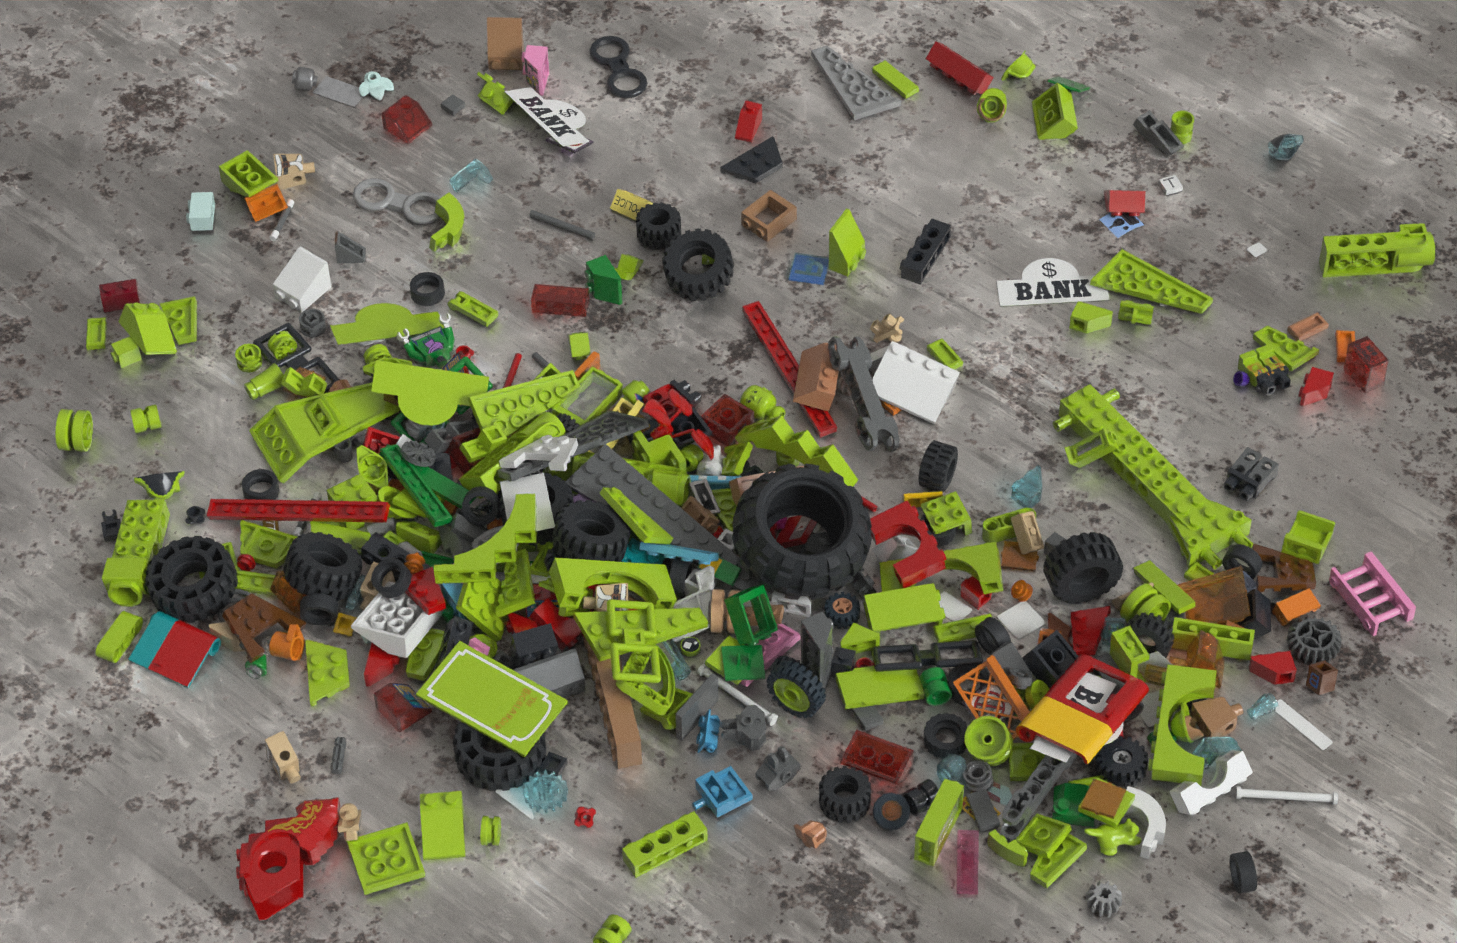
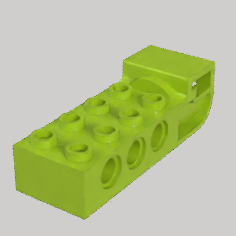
[1319,223,1435,277]
[459,412,566,499]
[571,452,691,507]
[102,499,170,607]

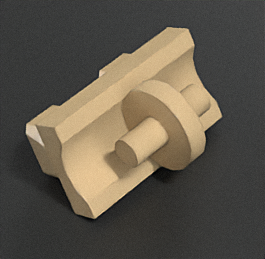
[870,313,904,343]
[338,803,362,841]

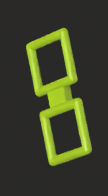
[606,599,661,683]

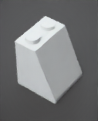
[273,246,331,313]

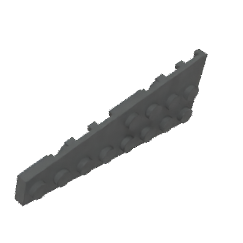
[497,410,649,481]

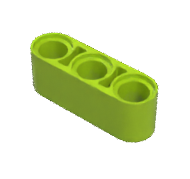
[982,508,1036,543]
[95,611,143,663]

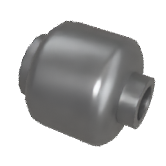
[292,67,318,91]

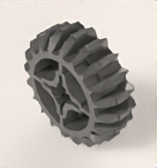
[1286,615,1342,664]

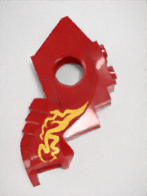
[236,797,340,921]

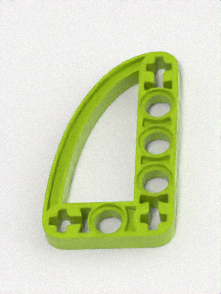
[616,644,675,715]

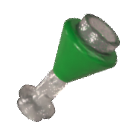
[245,637,272,679]

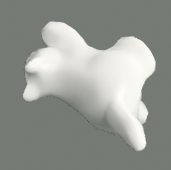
[696,445,726,476]

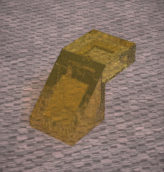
[1144,656,1190,686]

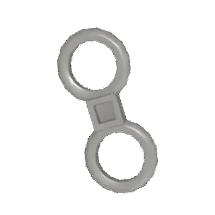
[353,178,440,224]

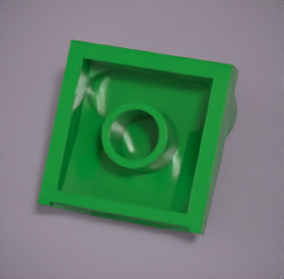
[1052,783,1094,827]

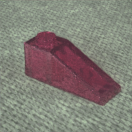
[956,830,979,895]

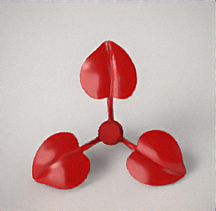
[642,389,714,460]

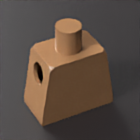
[1191,697,1243,744]

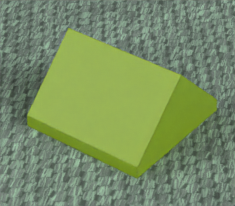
[396,521,442,554]

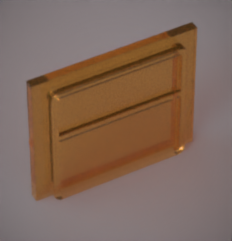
[1178,566,1250,625]

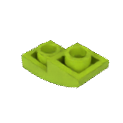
[987,829,1028,867]

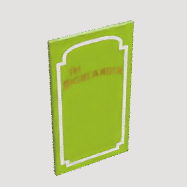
[416,641,568,757]

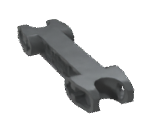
[828,336,899,451]
[1001,753,1078,842]

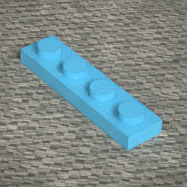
[640,542,719,565]

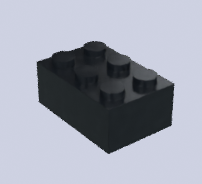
[510,623,558,669]

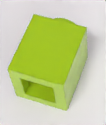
[110,336,142,368]

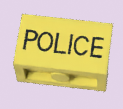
[610,189,653,220]

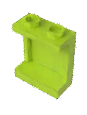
[1281,510,1335,565]
[1109,626,1150,682]

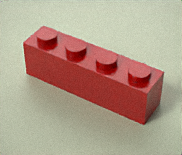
[925,41,994,95]

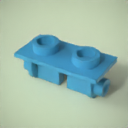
[696,709,720,753]

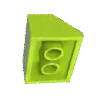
[1032,83,1078,140]

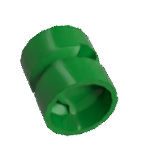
[919,667,952,706]

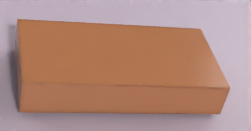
[1287,312,1329,341]

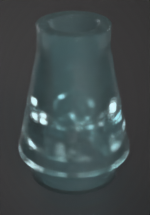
[1247,693,1278,720]

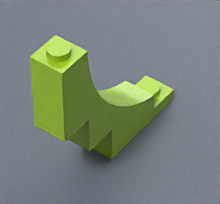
[735,415,858,487]
[434,493,537,584]

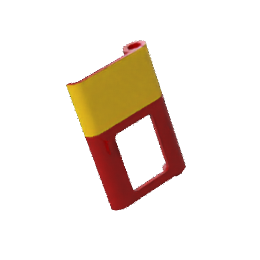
[1016,654,1149,764]

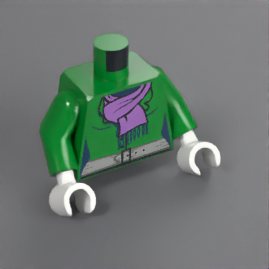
[397,313,455,369]

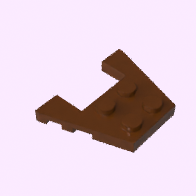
[1252,544,1316,592]
[222,594,306,663]

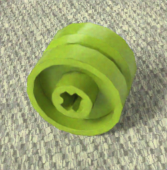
[55,409,93,452]
[1120,584,1171,623]
[965,716,1014,767]

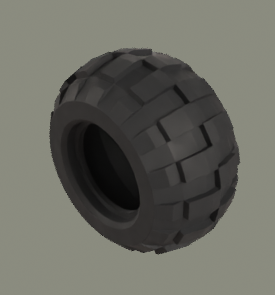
[732,464,872,600]

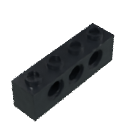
[899,218,951,285]
[361,532,434,582]
[434,616,473,671]

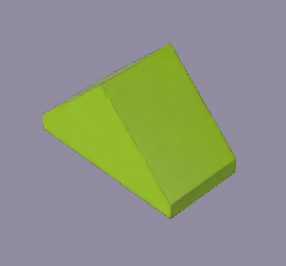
[840,623,880,654]

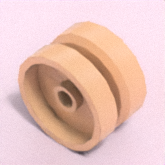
[711,589,741,634]

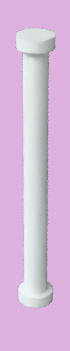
[697,664,778,726]
[1236,786,1338,805]

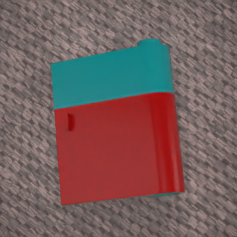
[128,611,221,688]

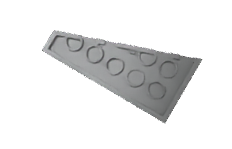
[811,46,901,120]

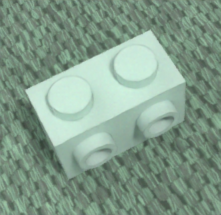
[186,192,215,231]

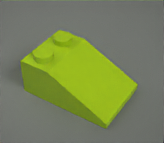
[218,150,279,197]
[829,208,866,277]
[118,303,177,355]
[420,791,465,860]

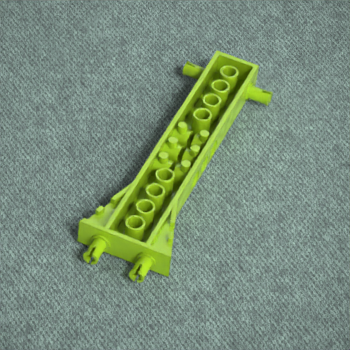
[1052,384,1253,570]

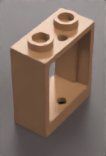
[741,190,797,242]

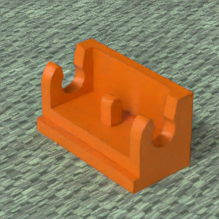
[245,184,288,222]
[1272,588,1321,626]

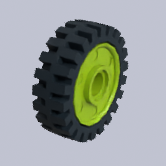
[766,661,826,718]

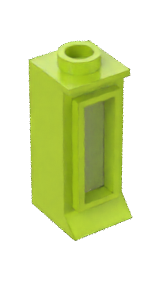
[1064,428,1118,468]

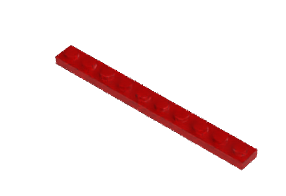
[742,301,837,438]
[206,499,390,523]

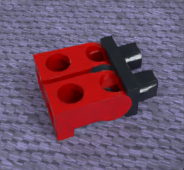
[644,380,701,424]

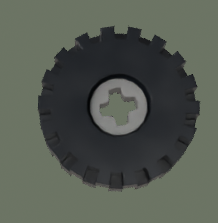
[1095,736,1148,789]

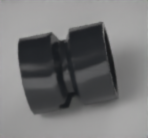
[902,779,939,816]

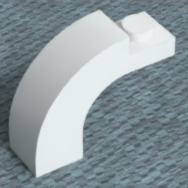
[1125,786,1166,859]

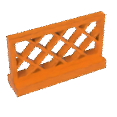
[953,655,1030,741]

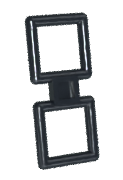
[253,323,340,399]
[871,640,983,672]

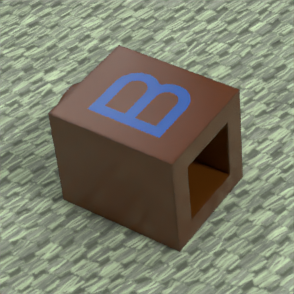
[1306,660,1338,695]

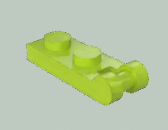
[447,291,498,327]

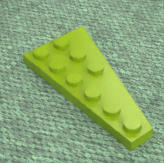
[1090,249,1213,314]
[468,370,580,437]
[573,608,709,662]

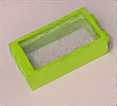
[552,366,623,426]
[914,778,964,867]

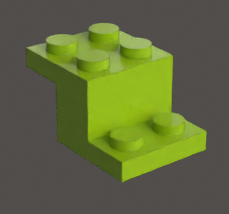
[632,430,687,474]
[317,474,379,530]

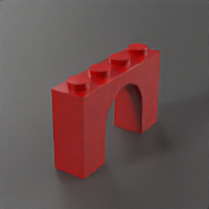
[870,500,947,588]
[530,584,609,651]

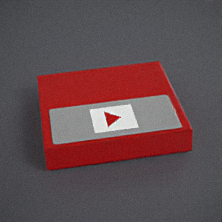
[776,516,817,548]

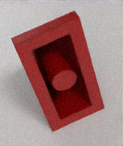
[735,101,762,142]
[364,643,400,687]

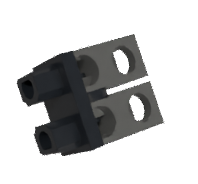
[1224,447,1279,501]

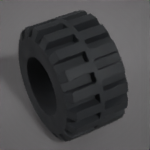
[636,202,681,249]
[918,440,958,492]
[1125,612,1174,658]
[819,766,871,823]

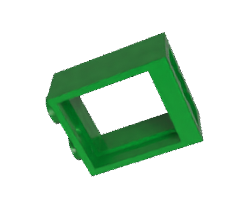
[724,585,778,646]

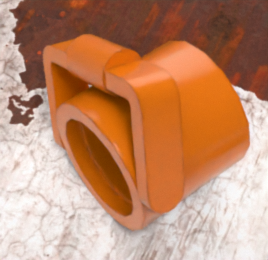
[269,624,305,661]

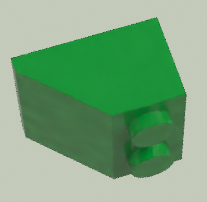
[584,255,623,305]

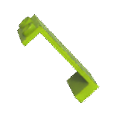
[863,583,945,635]

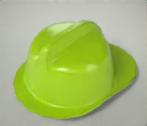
[1001,50,1035,81]
[378,486,417,519]

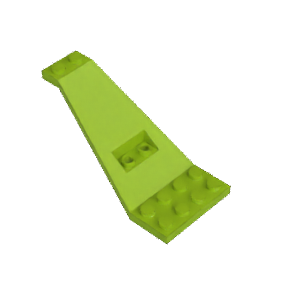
[249,382,400,483]

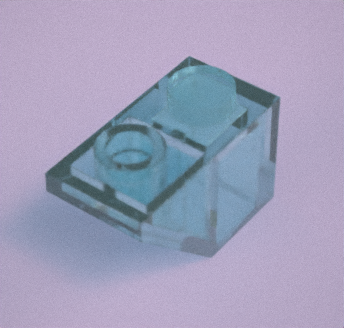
[1011,465,1042,508]

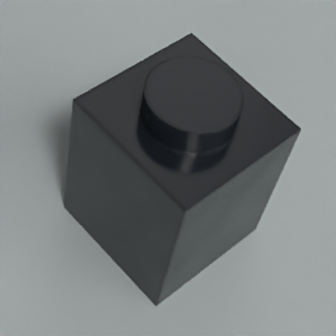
[831,647,856,677]

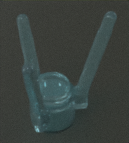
[662,640,691,681]

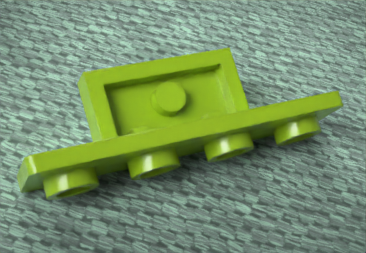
[477,72,519,115]

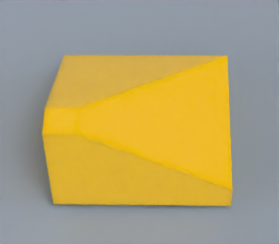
[333,612,357,637]

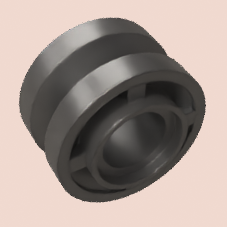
[963,760,993,793]

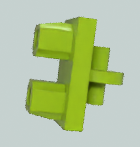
[1118,300,1154,325]

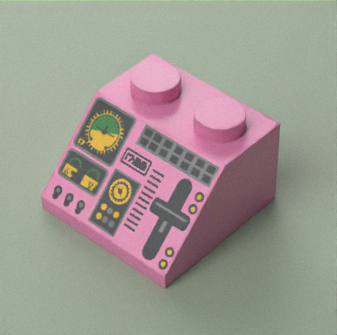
[522,45,549,96]

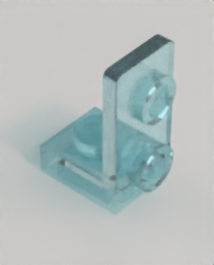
[449,159,494,192]
[1102,617,1125,645]
[1192,737,1242,769]

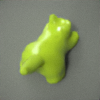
[1084,818,1142,856]

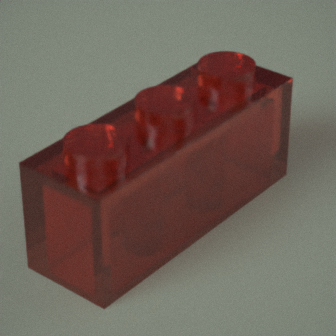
[531,284,590,317]

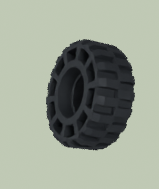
[145,536,238,623]
[453,722,546,791]

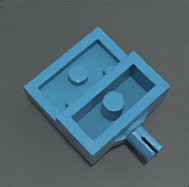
[692,766,753,818]

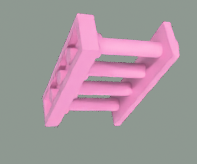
[1329,551,1416,636]

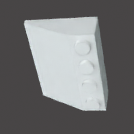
[872,341,960,424]
[351,581,443,658]

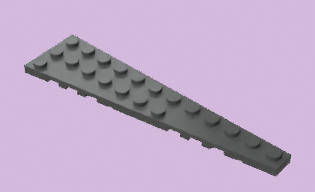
[565,444,774,597]

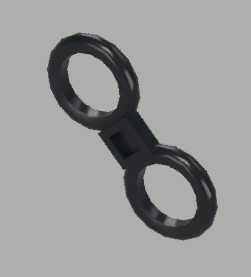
[589,36,648,99]

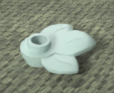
[359,71,394,101]

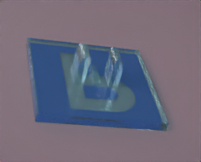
[788,253,829,285]

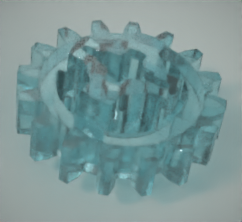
[523,770,569,813]

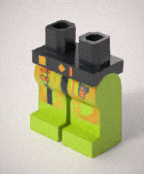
[1238,344,1291,395]

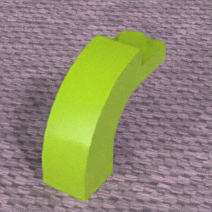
[429,193,464,252]

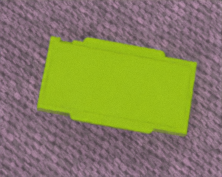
[835,666,924,709]

